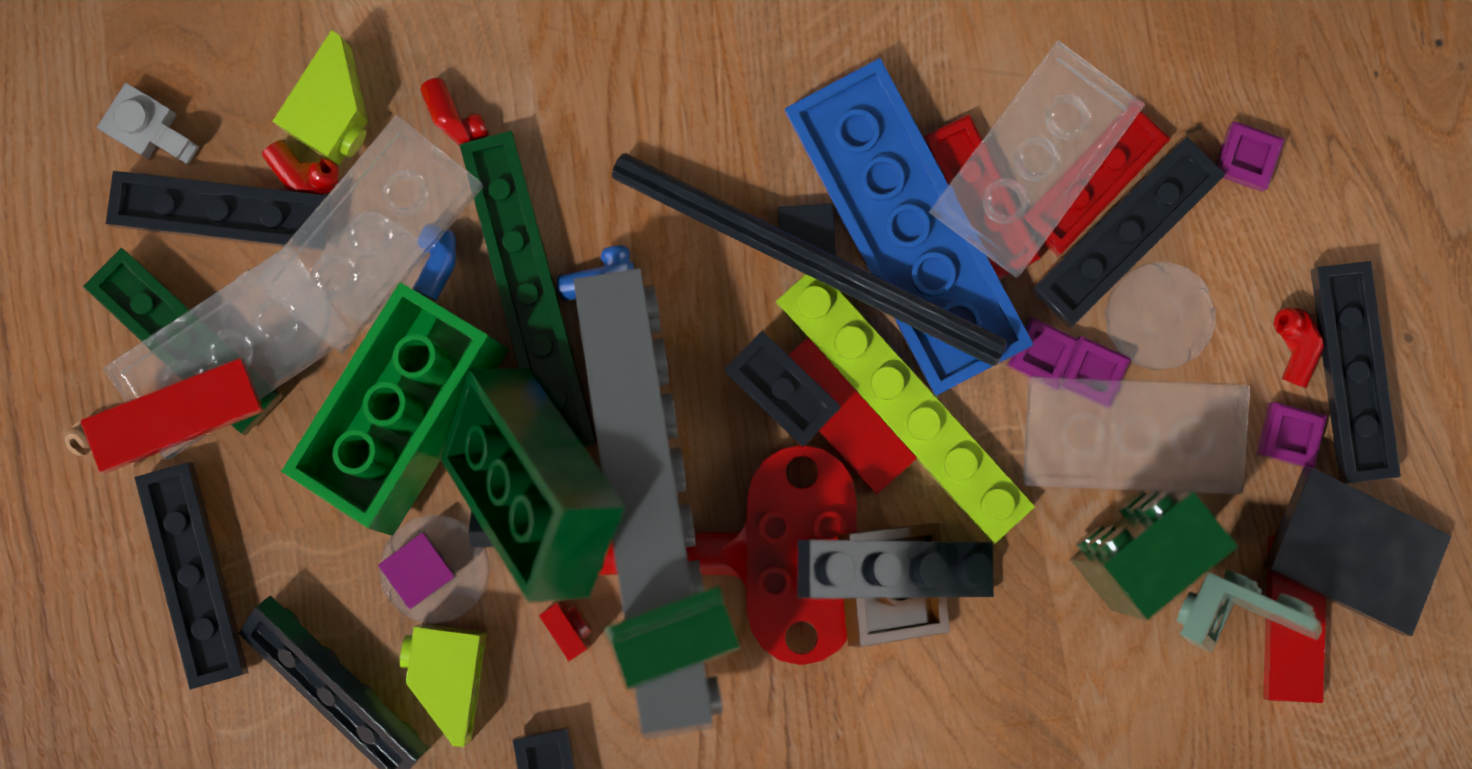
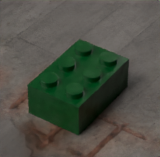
[1070,489,1238,621]

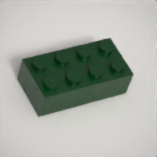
[440,369,625,603]

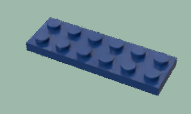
[784,58,1034,397]

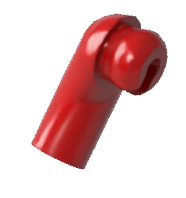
[420,78,489,147]
[261,140,339,195]
[1273,307,1325,389]

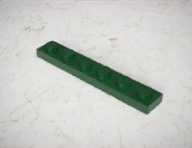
[459,130,597,448]

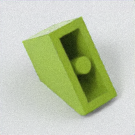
[272,30,368,165]
[400,623,487,748]

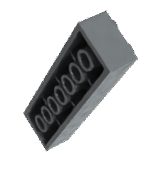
[573,268,723,740]

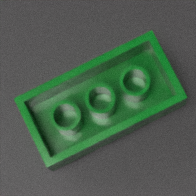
[281,282,509,536]

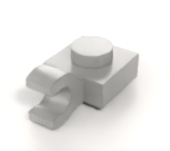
[97,82,200,165]

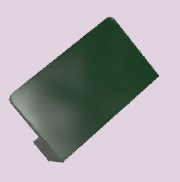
[605,586,741,691]

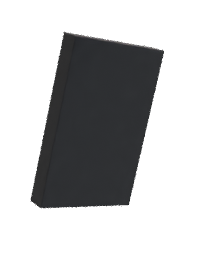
[1263,467,1451,636]

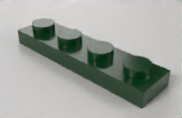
[83,247,283,436]

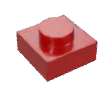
[538,600,593,662]

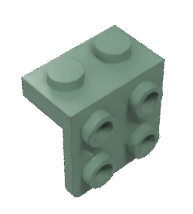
[1177,570,1322,653]

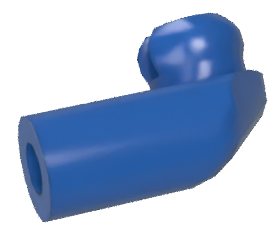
[412,224,457,301]
[557,245,634,301]

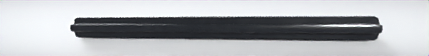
[611,153,1007,366]

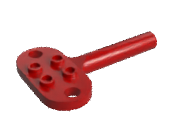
[599,445,857,665]

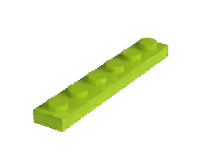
[776,274,1035,543]

